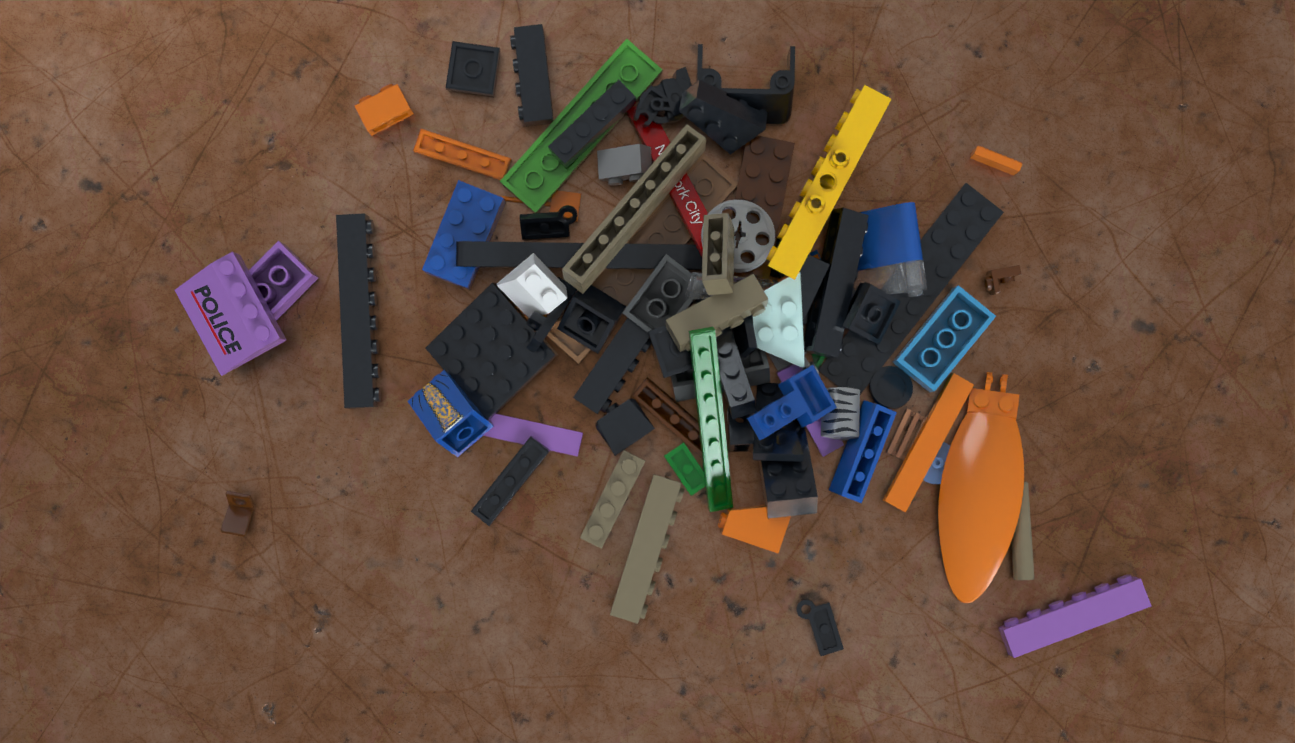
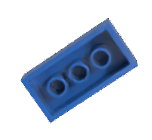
[422,180,506,290]

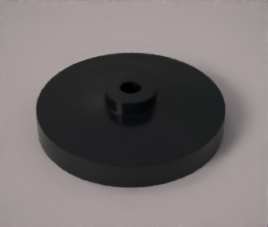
[869,366,913,409]

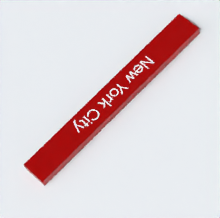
[626,105,708,256]

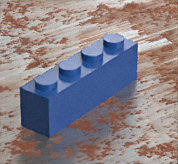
[829,400,897,504]

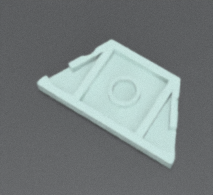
[753,272,805,367]

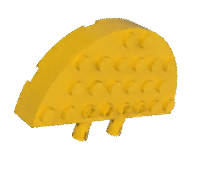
[766,85,891,280]

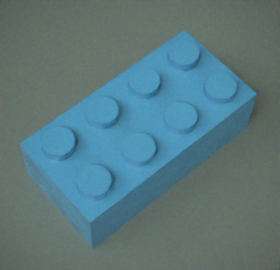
[892,285,996,393]

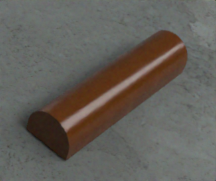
[631,377,702,457]

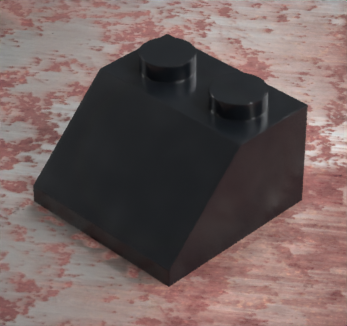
[557,285,626,354]

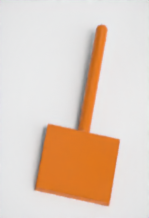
[500,191,581,222]

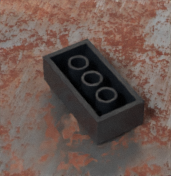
[758,418,818,519]

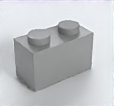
[597,144,652,185]

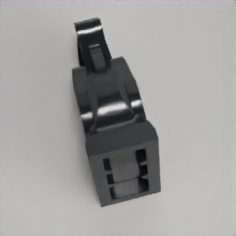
[633,67,692,128]

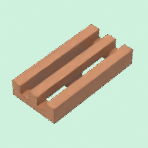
[886,408,927,460]

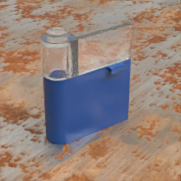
[853,202,927,297]

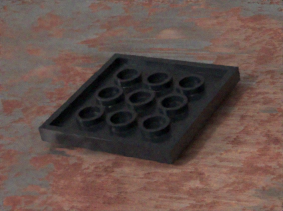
[425,283,558,420]

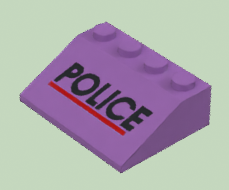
[175,251,286,376]

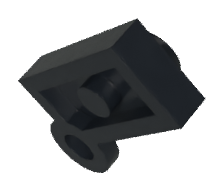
[520,205,578,240]
[796,599,844,656]

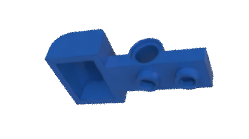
[747,365,837,440]

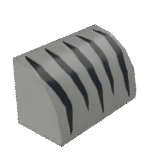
[821,387,860,441]

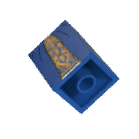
[408,370,494,457]

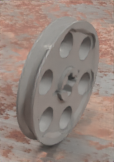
[701,200,775,273]

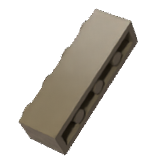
[666,274,768,352]
[580,450,645,549]

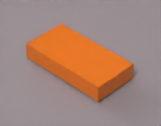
[970,146,1022,176]

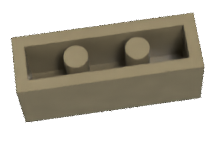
[702,213,734,295]

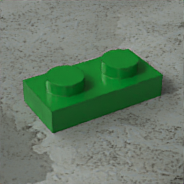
[664,442,705,496]

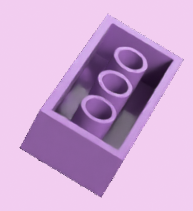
[249,241,318,320]

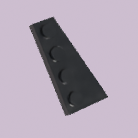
[753,383,803,462]

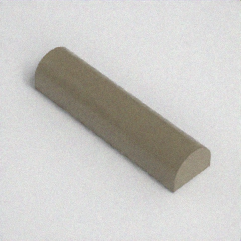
[1011,481,1035,580]

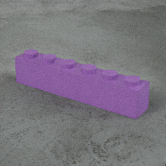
[998,574,1151,658]

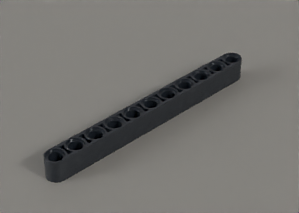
[456,241,702,270]

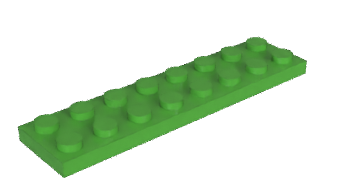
[500,39,663,213]

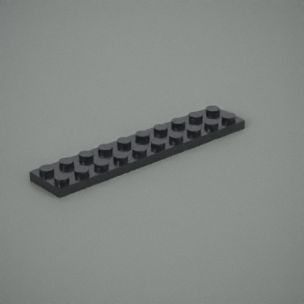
[818,183,1004,395]

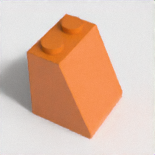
[717,505,791,553]

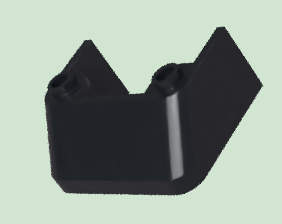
[696,44,795,126]

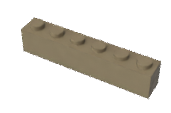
[610,474,684,624]

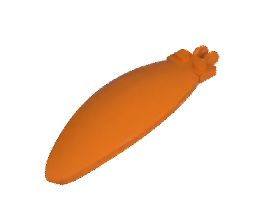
[938,372,1024,603]

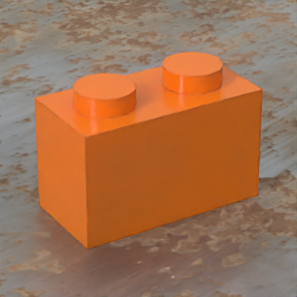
[355,84,414,136]

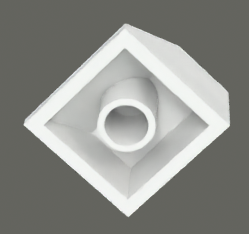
[497,253,567,318]

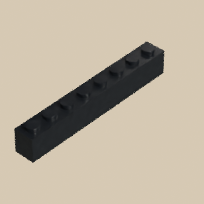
[336,213,381,409]

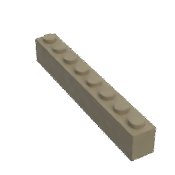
[562,124,706,293]

